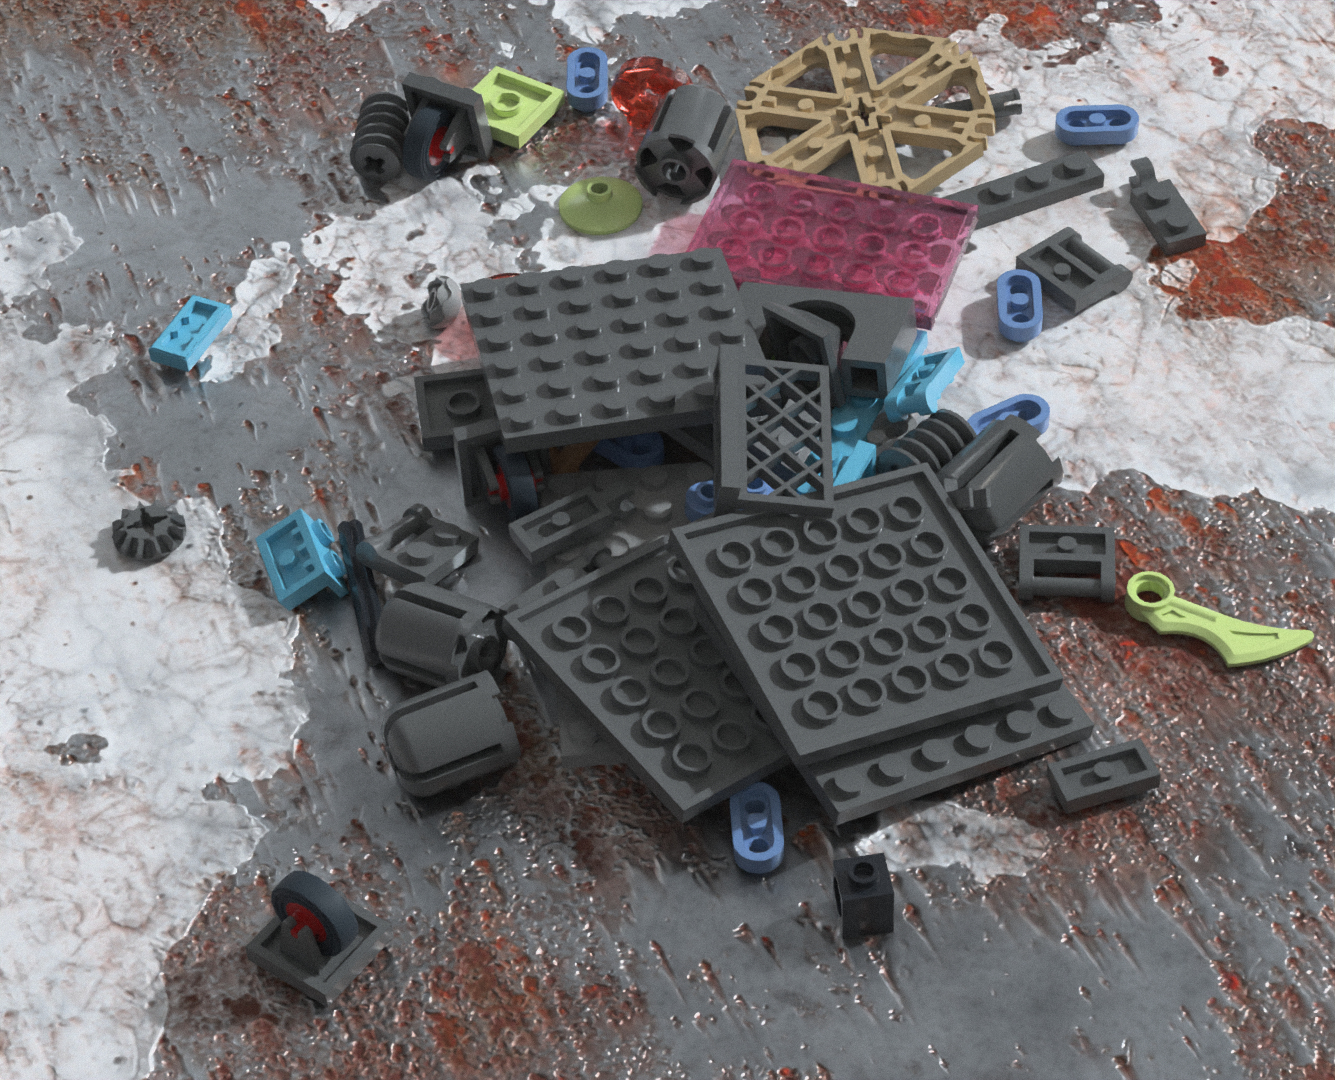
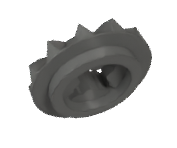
[112,500,186,560]

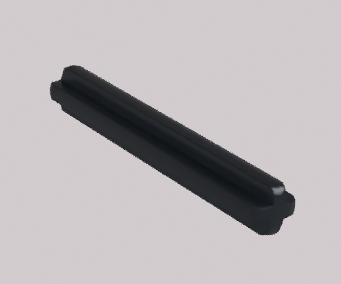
[337,519,384,666]

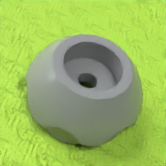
[421,276,462,329]

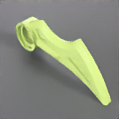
[1124,571,1314,667]

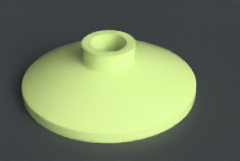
[559,176,643,235]

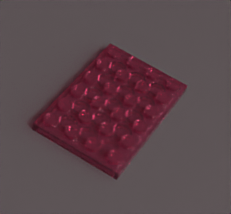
[686,159,979,331]

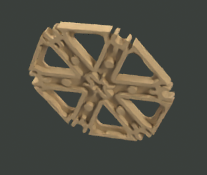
[735,27,997,214]

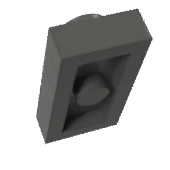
[1047,738,1161,814]

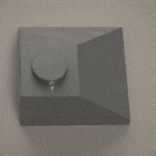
[762,301,846,408]

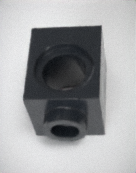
[833,853,894,939]

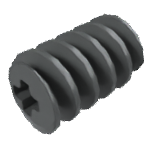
[350,92,410,182]
[877,409,976,474]

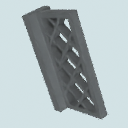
[713,343,834,518]

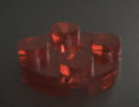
[611,56,693,129]

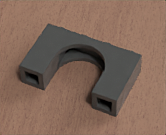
[738,281,917,399]

